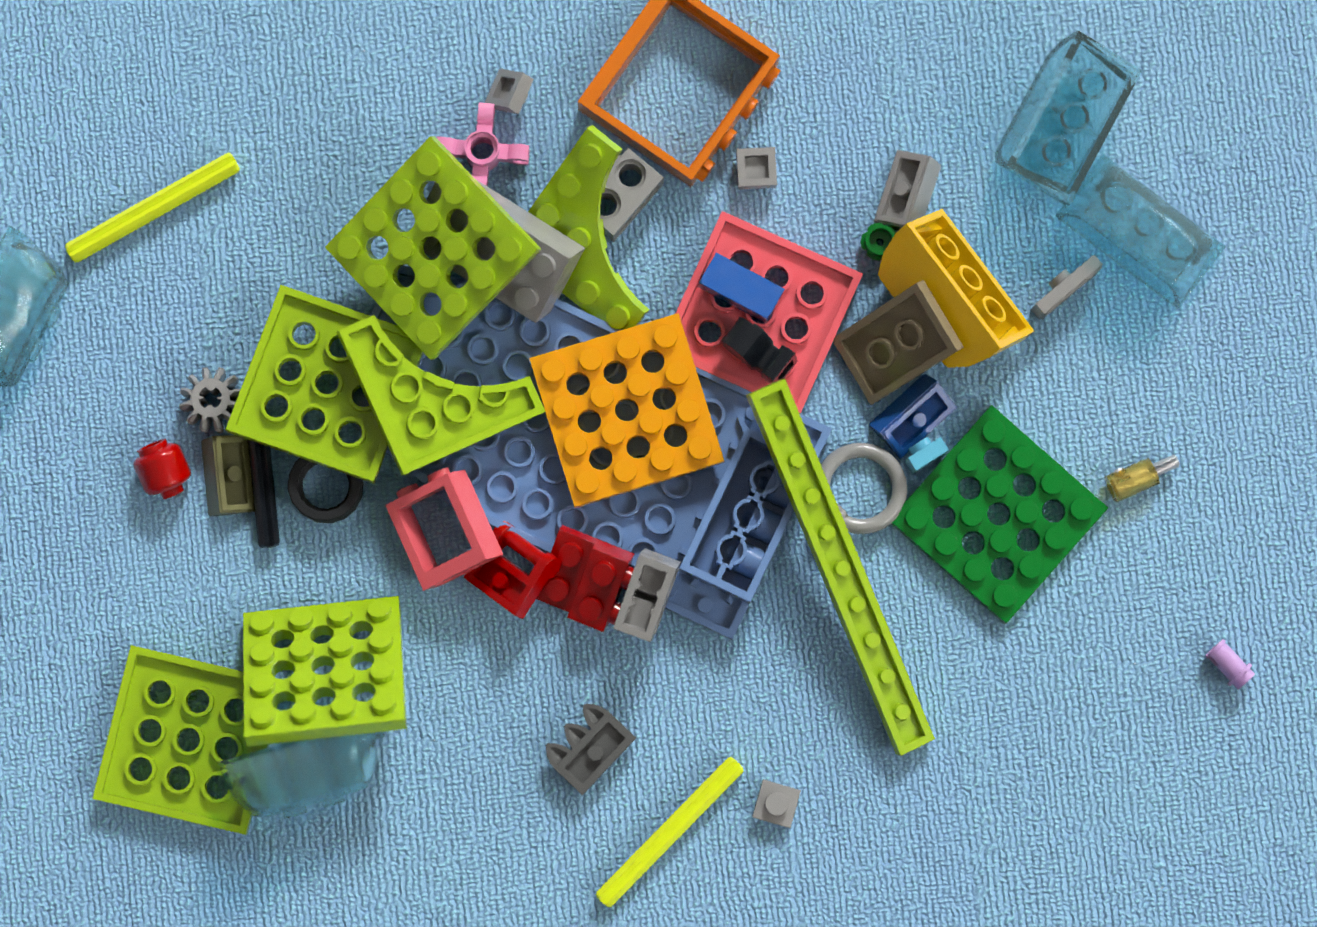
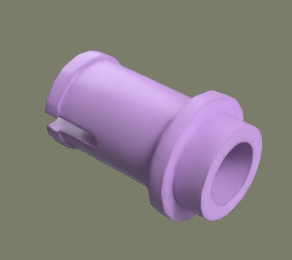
[1205,639,1255,689]

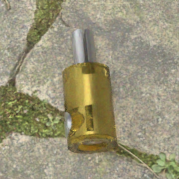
[1105,455,1179,503]

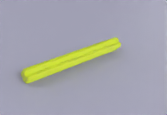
[65,153,240,263]
[596,757,744,908]

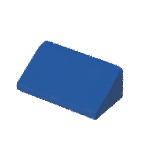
[698,253,785,323]
[869,374,957,459]

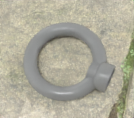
[821,443,907,534]

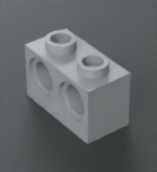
[600,148,664,242]
[613,548,681,642]

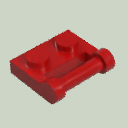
[463,521,561,619]

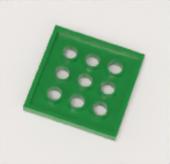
[891,405,1108,624]

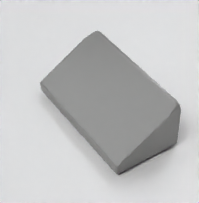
[874,150,941,231]

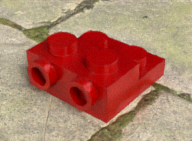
[536,525,635,632]

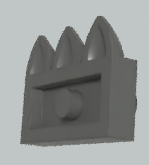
[546,704,636,795]

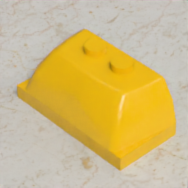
[878,209,1034,368]

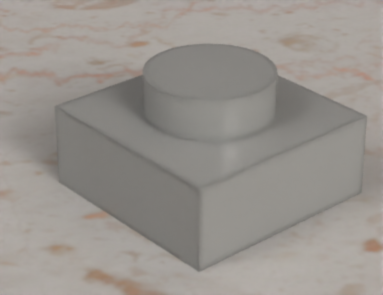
[484,68,534,114]
[736,147,777,190]
[752,779,801,828]

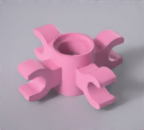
[437,102,530,187]

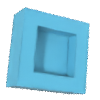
[905,437,949,474]

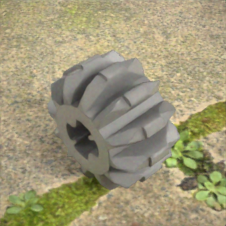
[179,367,240,433]

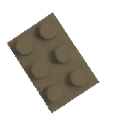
[833,280,964,405]

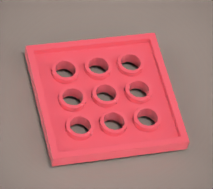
[675,211,863,414]

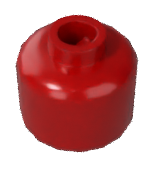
[133,439,191,499]

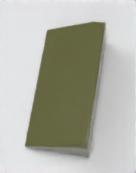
[201,435,255,517]

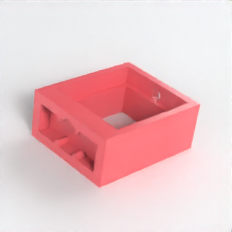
[385,467,503,591]

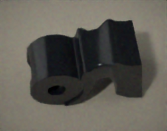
[720,317,798,384]

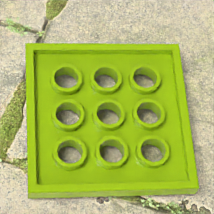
[325,136,542,360]
[225,285,423,484]
[243,596,407,747]
[92,645,280,835]

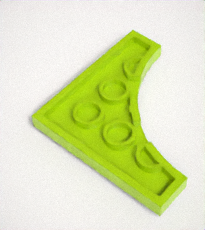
[528,125,649,330]
[337,315,546,476]

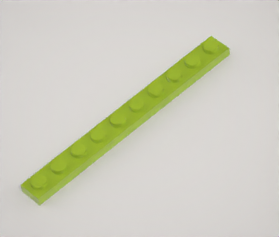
[746,379,935,756]

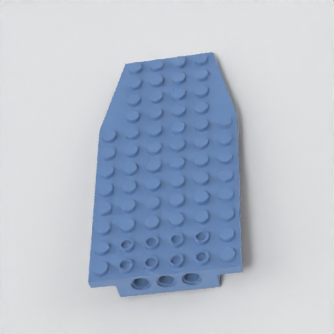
[332,266,832,640]

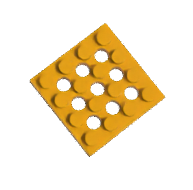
[529,313,725,508]

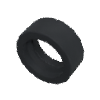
[287,458,364,524]

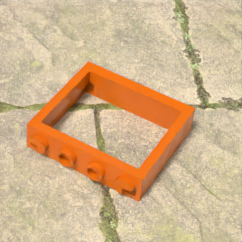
[578,0,781,187]

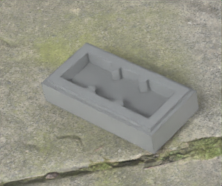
[1031,255,1103,320]

